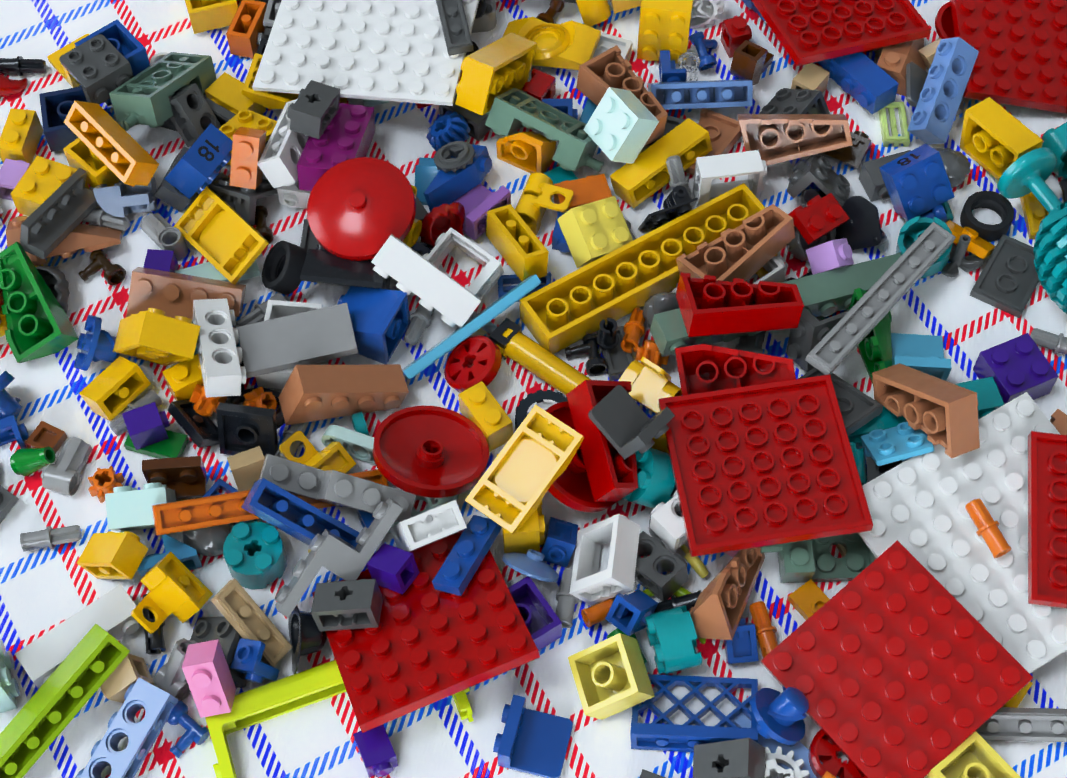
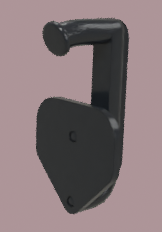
[803,188,887,250]

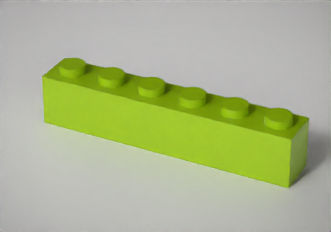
[0,624,130,778]

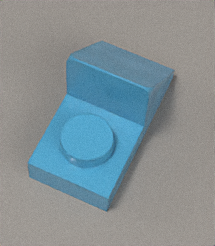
[415,157,440,205]
[138,534,202,578]

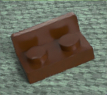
[142,456,207,500]

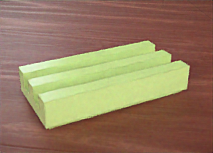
[878,102,910,147]

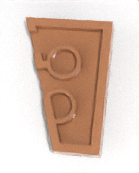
[684,108,742,176]

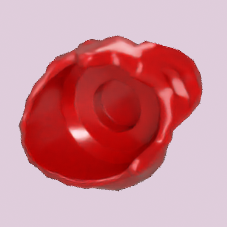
[420,202,465,248]

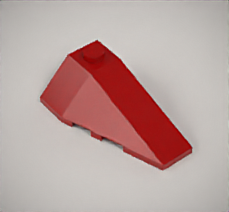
[675,344,796,395]

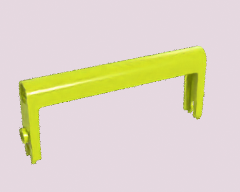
[205,660,474,778]

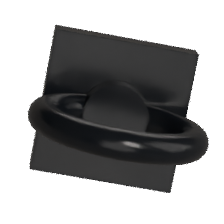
[216,388,285,456]

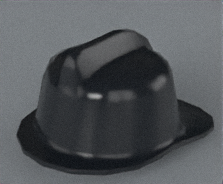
[288,605,327,674]

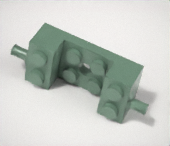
[109,52,217,131]
[485,87,604,173]
[760,533,876,583]

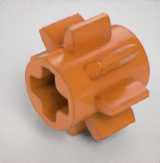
[635,340,669,368]
[189,384,227,417]
[243,387,277,409]
[88,466,125,503]

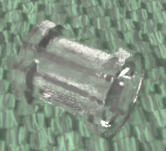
[678,52,700,81]

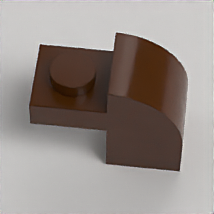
[730,40,774,85]

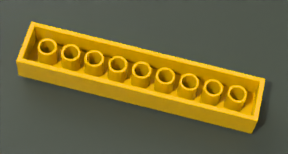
[519,183,765,354]

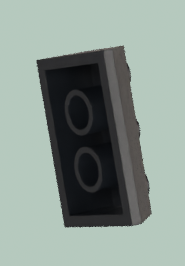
[300,244,391,290]

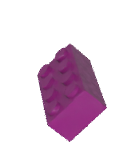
[297,103,375,191]

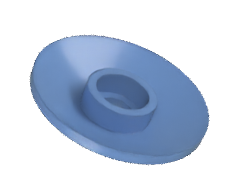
[502,549,559,582]

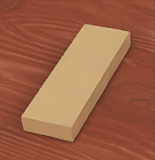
[211,579,292,667]

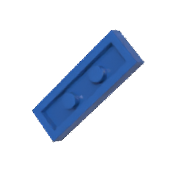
[432,515,502,596]

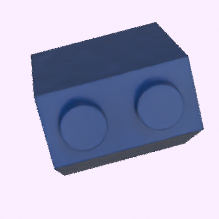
[337,286,411,364]

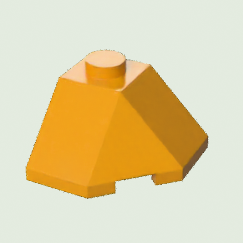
[496,131,556,174]

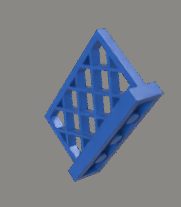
[630,674,758,752]

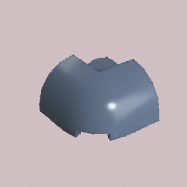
[93,177,157,217]

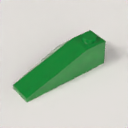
[0,242,79,363]
[848,288,892,384]

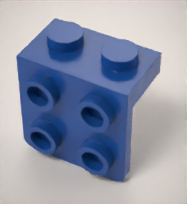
[493,694,573,778]

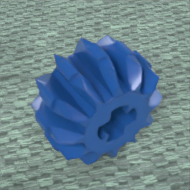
[426,111,471,152]

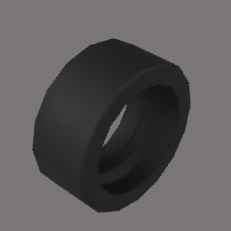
[960,190,1014,242]
[262,240,307,295]

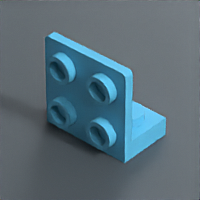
[891,333,952,381]
[860,422,934,466]

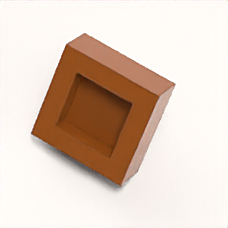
[25,421,68,454]

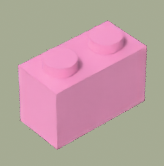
[182,639,236,718]

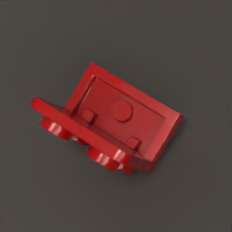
[788,193,850,245]

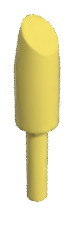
[680,543,709,578]

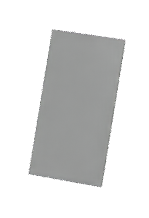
[237,303,358,378]

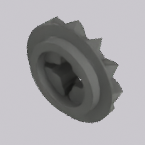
[434,141,476,173]

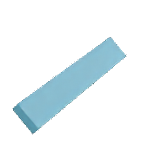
[402,274,541,380]

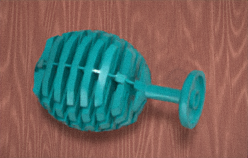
[997,147,1067,314]

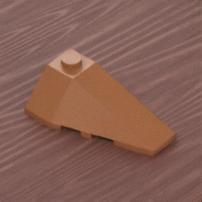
[877,38,926,96]
[6,216,123,266]
[690,547,765,640]

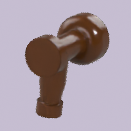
[536,0,565,23]

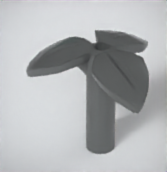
[941,234,985,277]

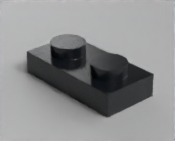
[167,399,219,448]

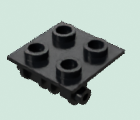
[638,185,698,231]

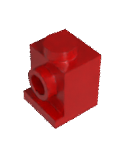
[720,16,752,58]
[522,68,556,101]

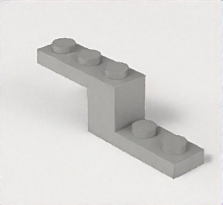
[259,454,416,522]
[275,497,403,618]

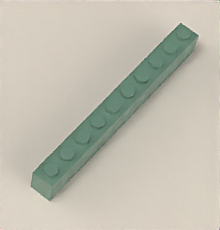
[650,253,908,357]

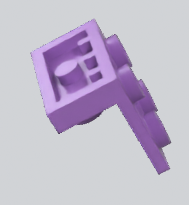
[450,184,511,241]

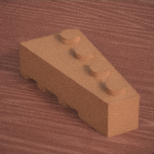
[576,45,668,147]
[737,114,853,166]
[676,204,795,282]
[126,267,246,320]
[872,363,980,458]
[278,364,409,426]

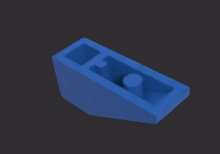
[423,144,492,212]

